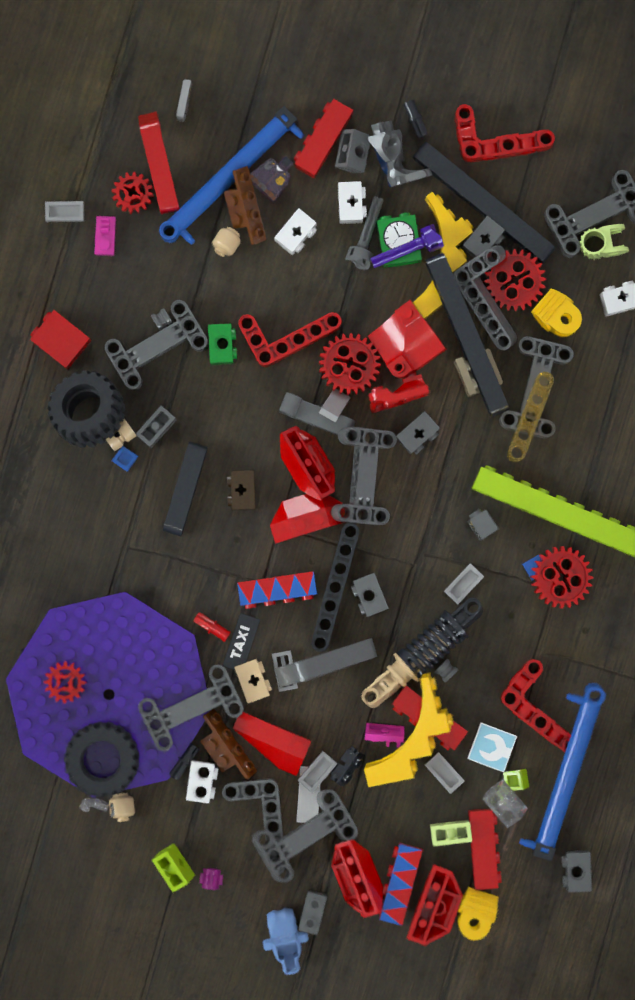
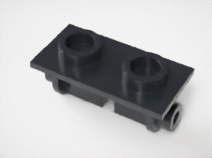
[330,746,365,787]

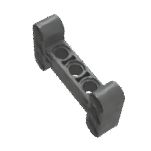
[544,170,635,258]
[105,300,208,391]
[499,336,573,438]
[331,427,397,525]
[139,664,243,751]
[252,790,358,882]

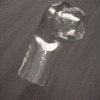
[80,798,109,812]

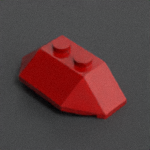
[280,426,335,500]
[270,494,345,544]
[331,839,384,918]
[407,865,463,945]

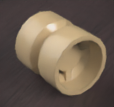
[106,418,136,451]

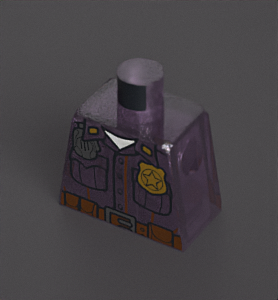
[250,156,293,204]

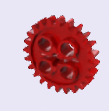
[484,249,546,312]
[319,333,381,396]
[530,546,593,609]

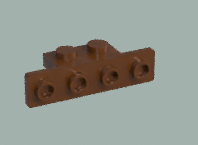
[224,166,266,245]
[200,709,257,779]

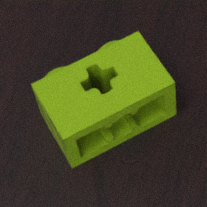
[152,843,195,892]

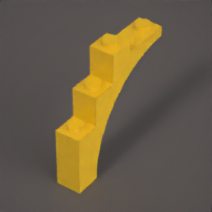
[414,192,473,319]
[364,673,454,787]

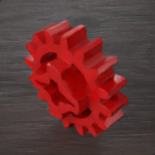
[112,172,154,214]
[44,661,87,704]

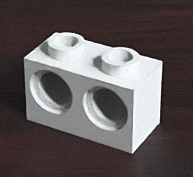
[186,760,218,803]

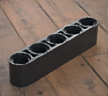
[163,441,208,537]

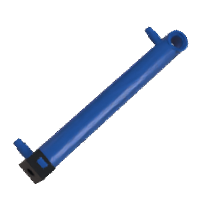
[159,106,304,244]
[519,683,605,861]

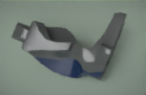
[368,120,432,187]

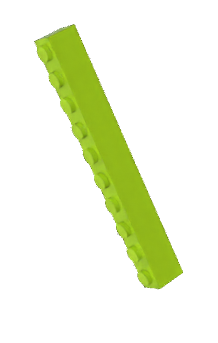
[471,465,635,557]

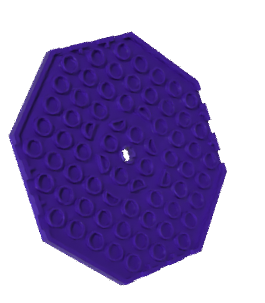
[6,592,212,798]

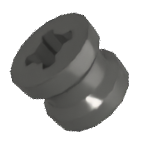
[151,308,173,331]
[434,658,458,683]

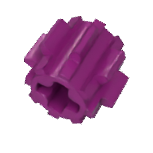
[199,868,223,890]

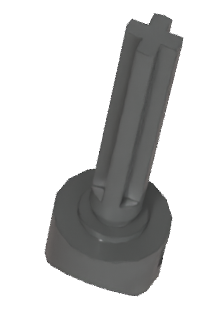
[345,197,383,270]

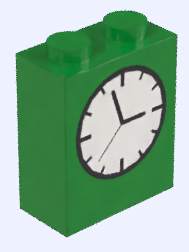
[377,213,422,268]

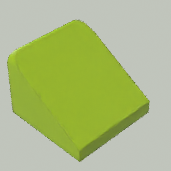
[503,769,529,791]

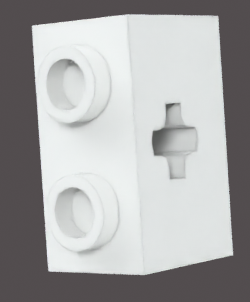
[338,181,366,224]
[275,208,317,255]
[600,281,635,316]

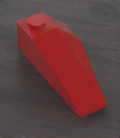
[233,712,311,776]

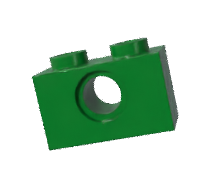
[208,324,237,365]

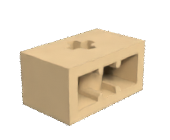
[235,659,272,703]

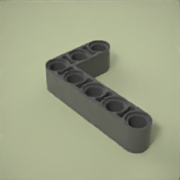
[454,245,517,350]
[274,638,378,687]
[222,778,285,874]

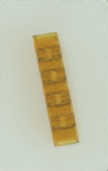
[507,372,554,462]

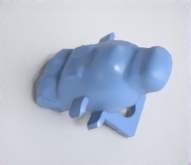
[263,908,308,975]

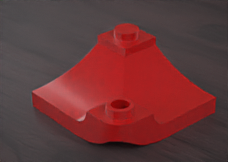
[368,300,447,378]
[368,372,429,413]

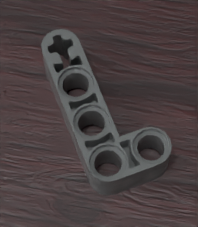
[279,392,356,439]

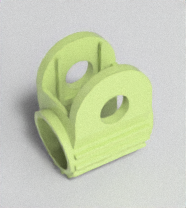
[580,224,629,260]

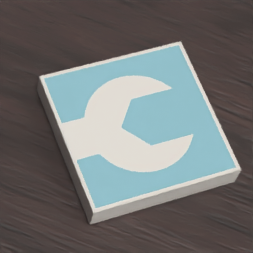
[467,722,517,772]

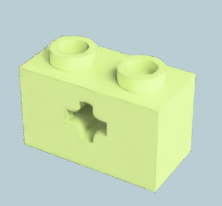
[430,820,472,846]

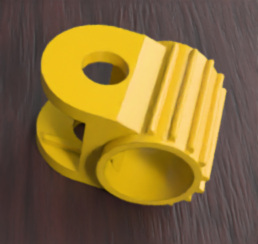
[531,288,582,337]
[458,887,498,940]

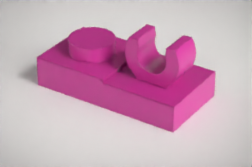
[95,216,116,256]
[365,723,404,748]

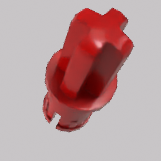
[194,612,231,642]

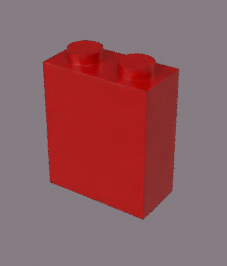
[30,310,92,370]

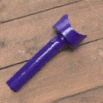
[370,224,444,268]

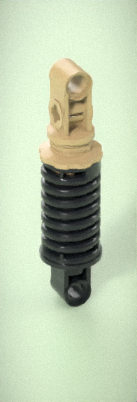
[362,598,483,708]

